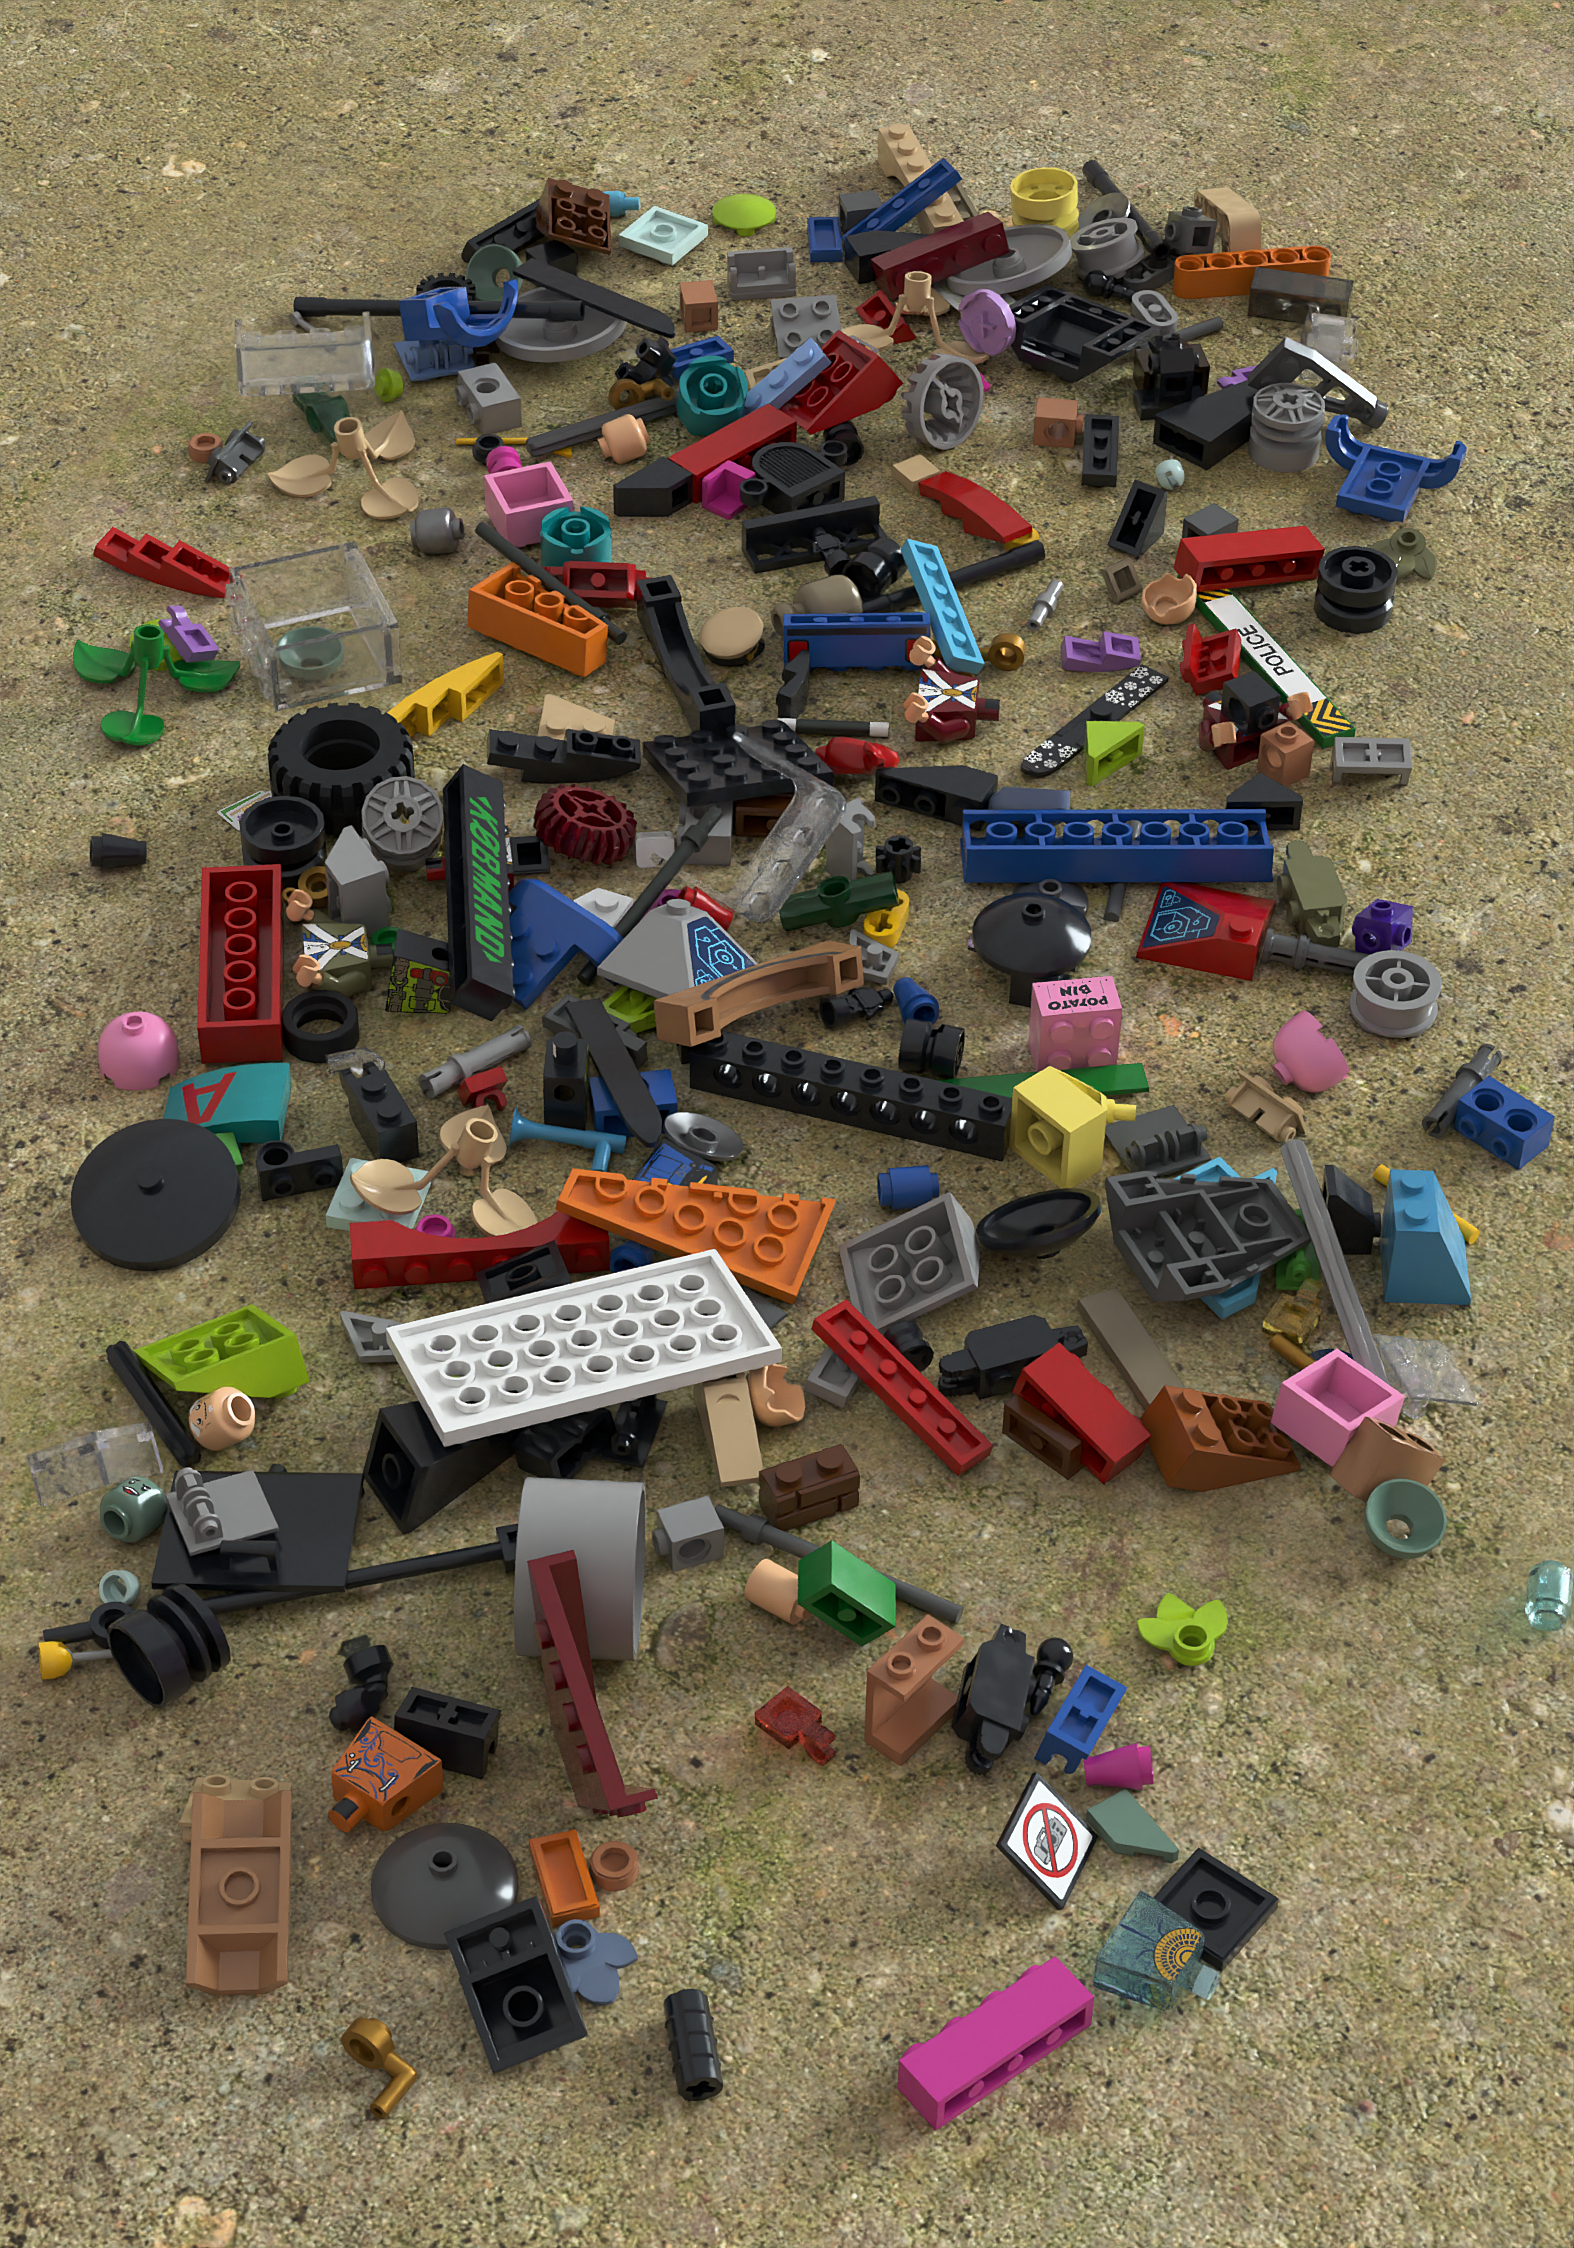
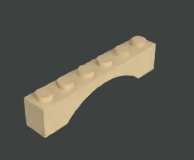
[878,124,964,234]

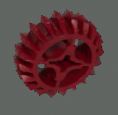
[533,784,637,866]

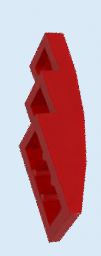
[918,471,1033,544]
[93,527,242,599]

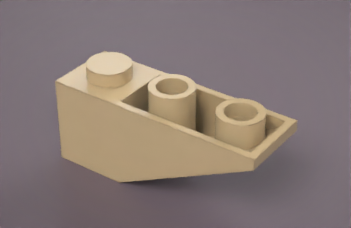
[694,1372,764,1487]

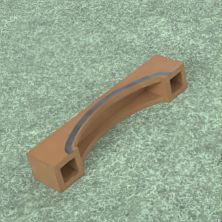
[654,940,864,1047]

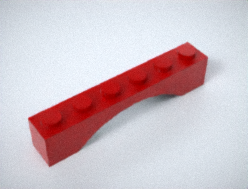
[350,1211,610,1289]

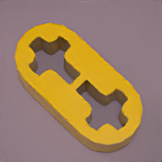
[863,889,910,948]

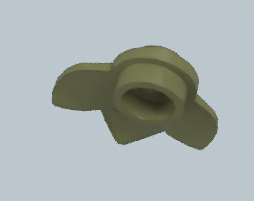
[1370,528,1437,582]

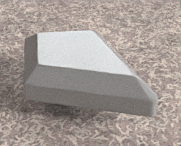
[850,929,900,985]
[340,1311,403,1363]

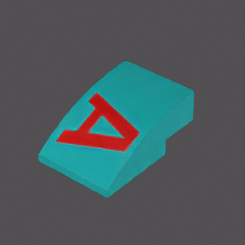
[163,1063,292,1154]

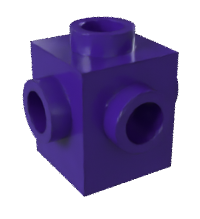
[1352,899,1413,954]

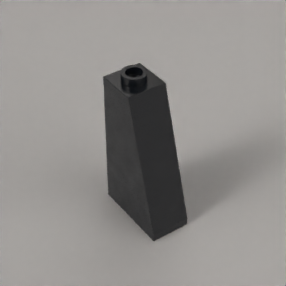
[1153,380,1259,470]

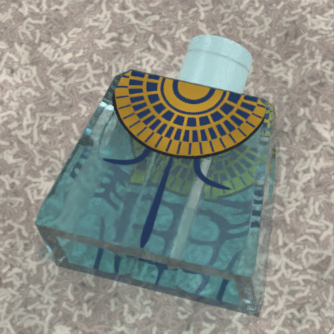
[1093,1890,1221,2011]

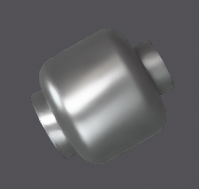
[410,507,465,555]

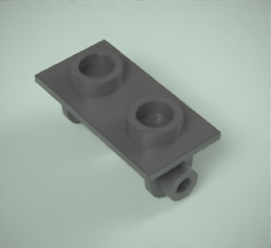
[205,421,265,484]

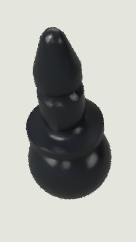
[1083,270,1136,302]
[1030,1637,1073,1716]

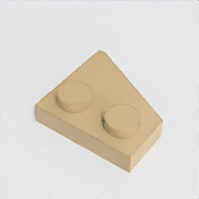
[537,694,615,740]

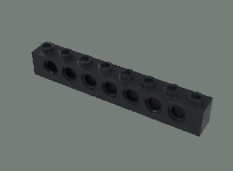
[690,1030,1012,1162]

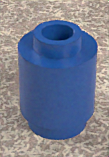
[877,1165,939,1210]

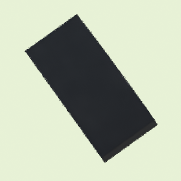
[776,649,810,719]

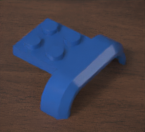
[1325,414,1467,523]
[508,879,624,1010]

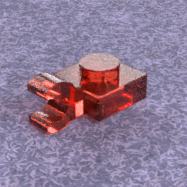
[755,1686,836,1766]

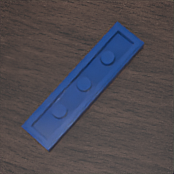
[841,158,962,242]

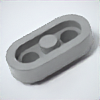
[1131,290,1178,338]

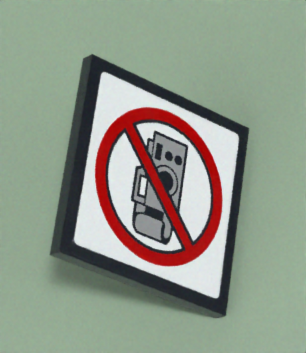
[996,1772,1099,1910]

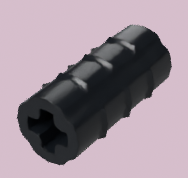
[663,1989,723,2101]

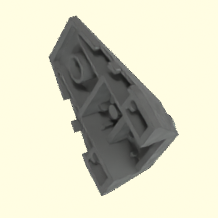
[1105,1171,1311,1302]

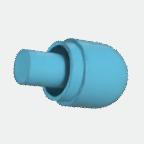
[603,191,640,217]

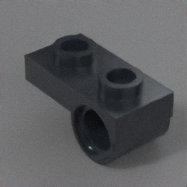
[256,1140,343,1202]

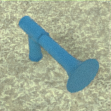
[509,1106,626,1172]

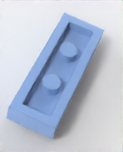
[743,338,832,417]

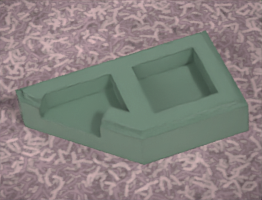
[1086,1788,1179,1863]

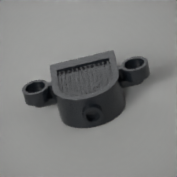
[739,440,847,515]

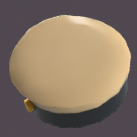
[699,607,765,667]

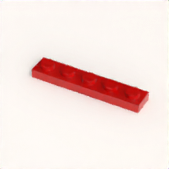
[811,1299,993,1476]

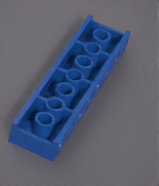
[960,809,1274,883]

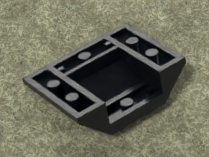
[1009,284,1161,382]

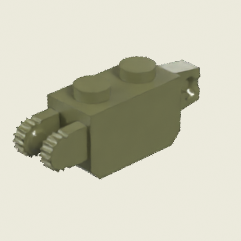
[1277,840,1348,947]

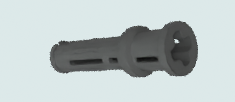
[1261,928,1371,975]

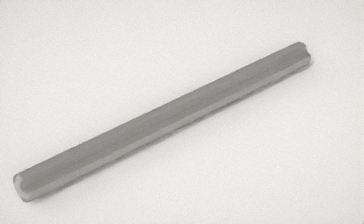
[1280,1139,1390,1385]

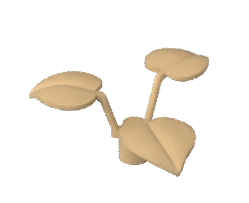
[833,271,990,365]
[268,410,419,520]
[350,1105,538,1237]

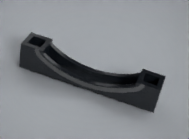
[636,575,736,734]

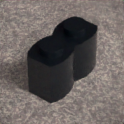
[512,1407,616,1479]

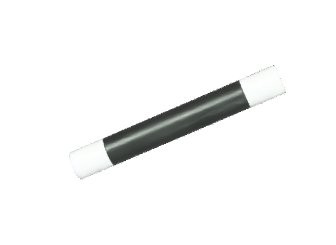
[777,718,889,737]

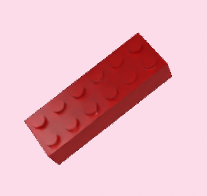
[197,864,284,1064]

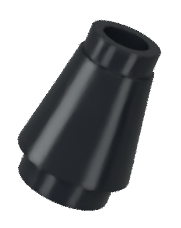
[90,832,147,871]

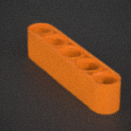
[1172,246,1331,299]

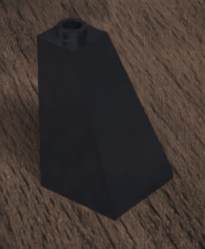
[363,1390,527,1534]

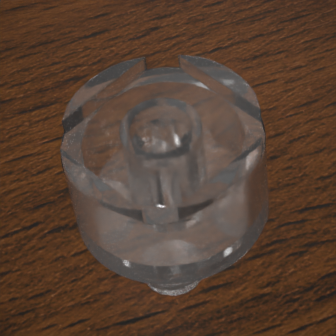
[1298,313,1358,382]

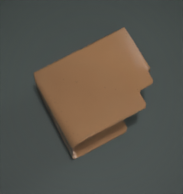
[1329,1416,1446,1502]

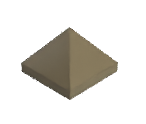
[1101,557,1143,603]

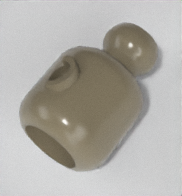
[771,575,863,636]

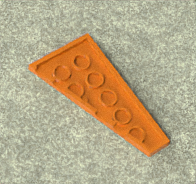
[555,1168,837,1305]

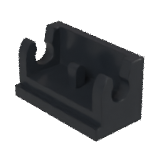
[394,1687,501,1779]

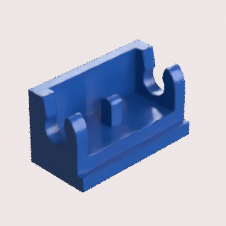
[1034,1665,1127,1774]

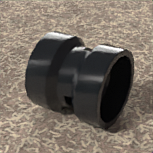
[823,420,864,466]

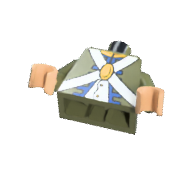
[286,889,393,998]

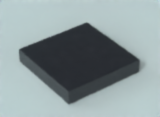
[1141,1847,1279,1972]

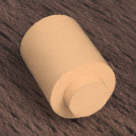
[744,1559,812,1625]

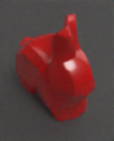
[815,737,900,776]

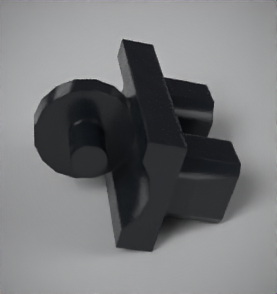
[615,337,677,394]

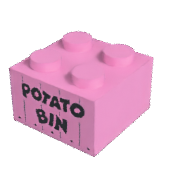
[1028,976,1122,1072]

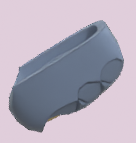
[987,787,1071,828]

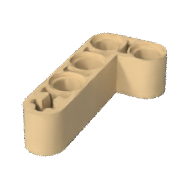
[1194,187,1261,252]

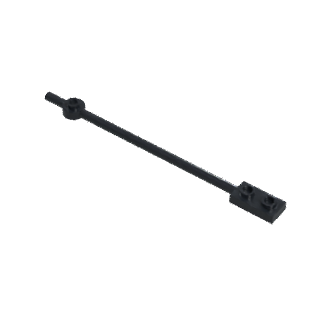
[43,1523,518,1649]

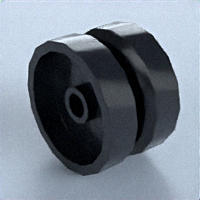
[1314,546,1398,634]
[239,795,327,891]

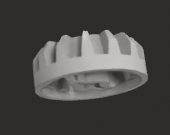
[901,353,983,450]

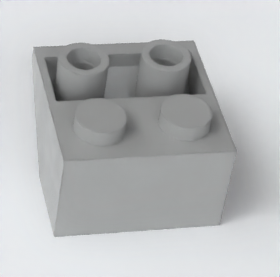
[325,825,392,937]

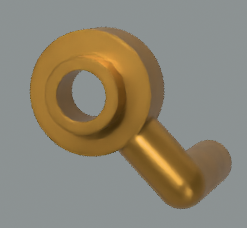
[608,379,675,410]
[960,633,1026,677]
[282,866,328,923]
[341,2017,417,2119]

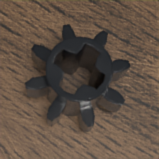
[875,836,921,884]

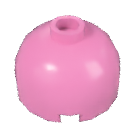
[1272,1010,1350,1093]
[97,1011,180,1091]

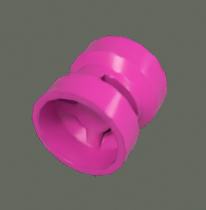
[486,446,522,474]

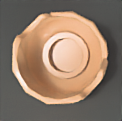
[1141,573,1197,625]
[746,1364,806,1427]

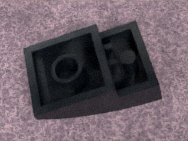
[444,1895,589,2074]

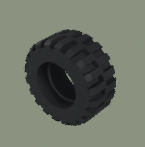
[268,703,415,838]

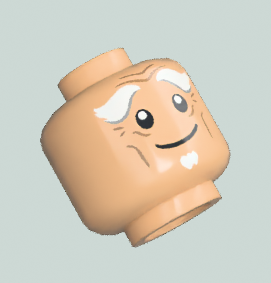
[188,1387,255,1451]

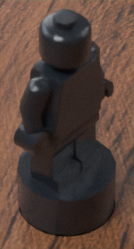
[810,527,851,576]
[819,987,894,1029]

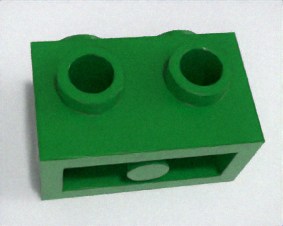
[798,1540,896,1647]

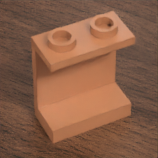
[864,1614,965,1766]

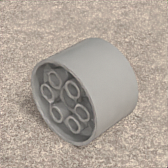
[514,1477,646,1661]

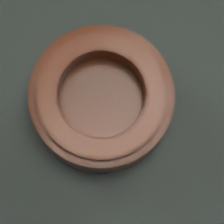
[188,433,223,463]
[590,1841,639,1891]

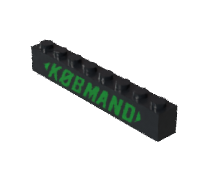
[443,764,515,1022]

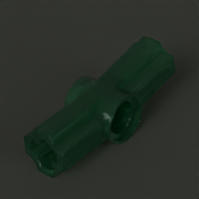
[292,379,350,457]

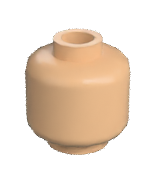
[597,414,651,465]

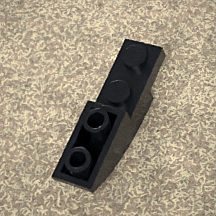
[487,729,641,784]

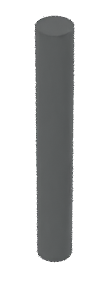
[1135,316,1223,349]

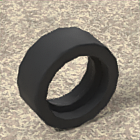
[282,990,359,1064]

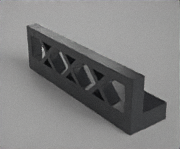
[741,496,887,574]

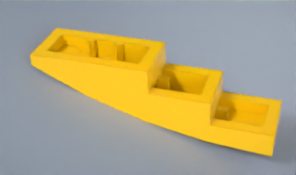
[387,652,504,738]

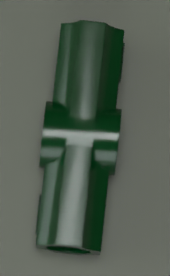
[777,872,900,931]

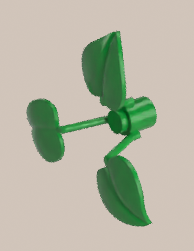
[73,624,240,745]

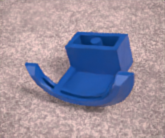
[399,279,518,348]

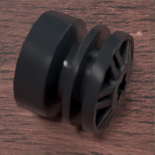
[106,1583,231,1709]

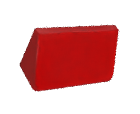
[855,290,917,345]

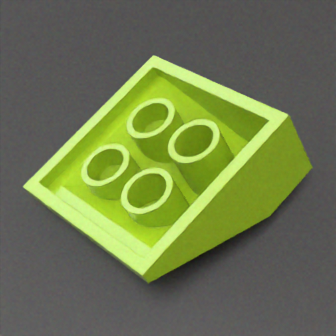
[133,1304,310,1398]

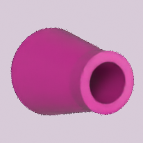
[1084,1742,1154,1790]

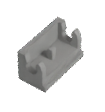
[727,247,796,301]
[1330,737,1412,785]
[826,797,875,881]

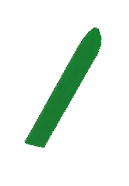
[938,1063,1149,1098]

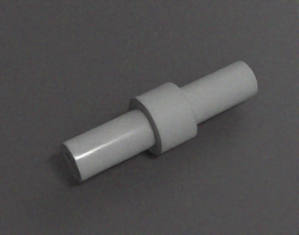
[1026,579,1063,631]

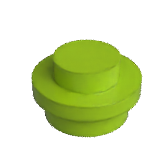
[374,368,403,402]

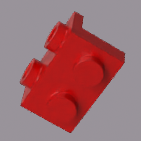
[1180,623,1242,696]

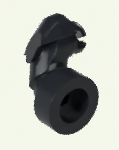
[329,1645,394,1734]

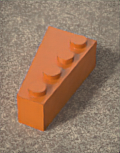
[467,562,608,677]

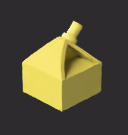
[1009,1066,1136,1189]

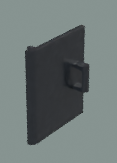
[151,1471,365,1592]

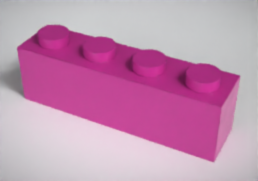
[897,1956,1094,2131]

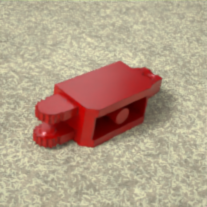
[542,561,652,609]

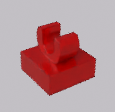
[457,1066,508,1111]

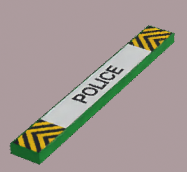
[1177,575,1356,749]

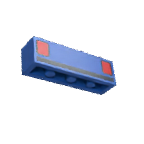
[783,612,930,672]

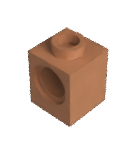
[679,280,718,333]
[1033,397,1084,448]
[1257,721,1314,787]

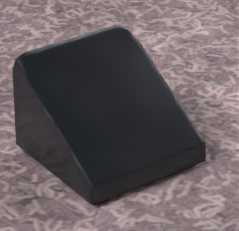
[509,836,550,876]

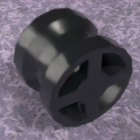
[883,1321,934,1372]

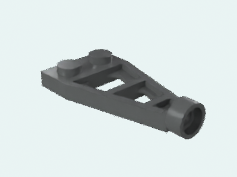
[1247,337,1388,429]

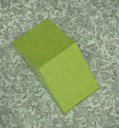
[1084,721,1145,787]

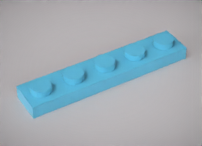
[900,539,985,675]

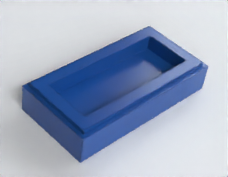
[807,217,843,263]

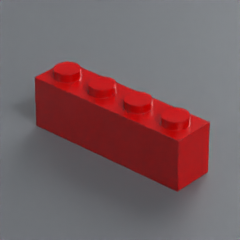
[668,403,797,504]
[1173,525,1325,592]

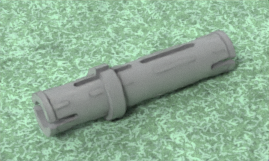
[418,1025,532,1099]

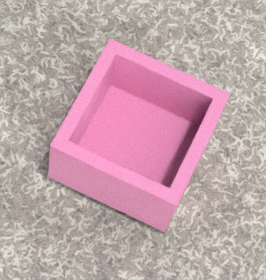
[484,461,574,548]
[1270,1349,1405,1467]

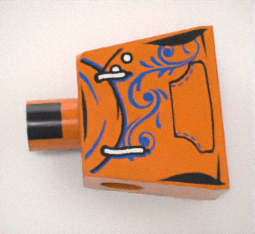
[328,1716,444,1833]

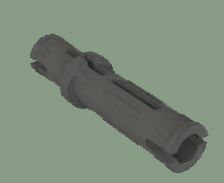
[1422,1044,1502,1138]

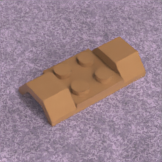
[186,1790,292,1995]

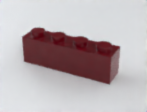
[870,212,1010,300]

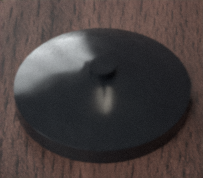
[71,1119,241,1271]

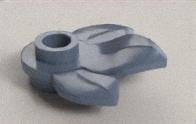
[554,1919,638,2005]

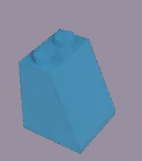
[1379,1169,1471,1305]

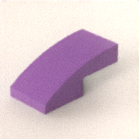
[1060,631,1141,672]

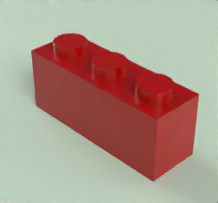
[1012,1342,1152,1485]

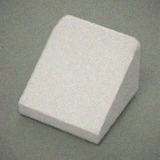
[634,831,675,868]

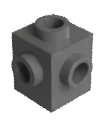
[1164,206,1217,256]

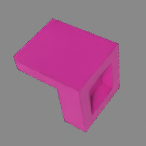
[702,460,756,520]

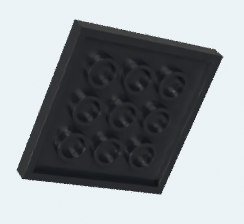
[642,720,833,807]

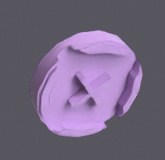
[958,289,1016,356]

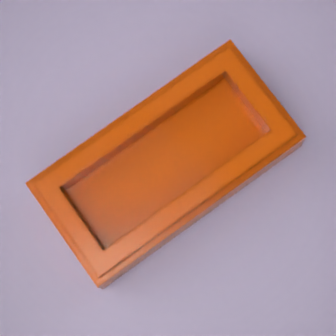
[529,1829,600,1928]

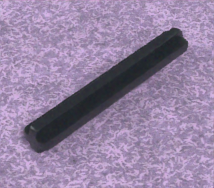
[106,1341,201,1468]

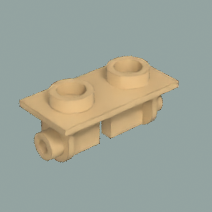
[1225,1069,1308,1142]

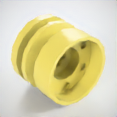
[1010,167,1080,238]

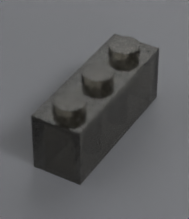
[1248,267,1354,330]

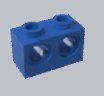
[1453,1076,1555,1170]

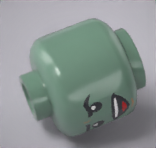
[100,1476,167,1543]

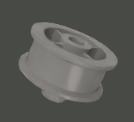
[1070,218,1145,280]
[1349,950,1442,1038]

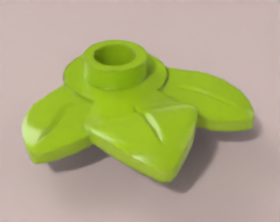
[1137,1593,1228,1666]

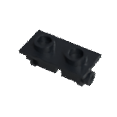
[600,1394,668,1468]

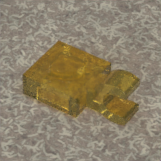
[1262,1277,1323,1349]

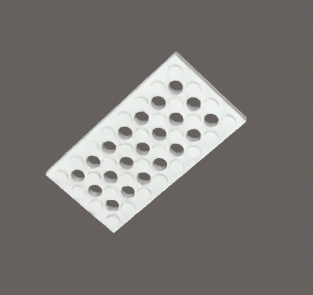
[386,1249,782,1447]

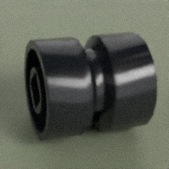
[842,537,908,601]
[898,1018,965,1079]

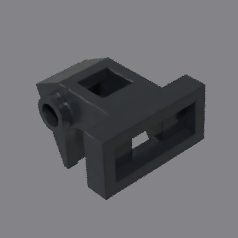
[1133,333,1204,421]

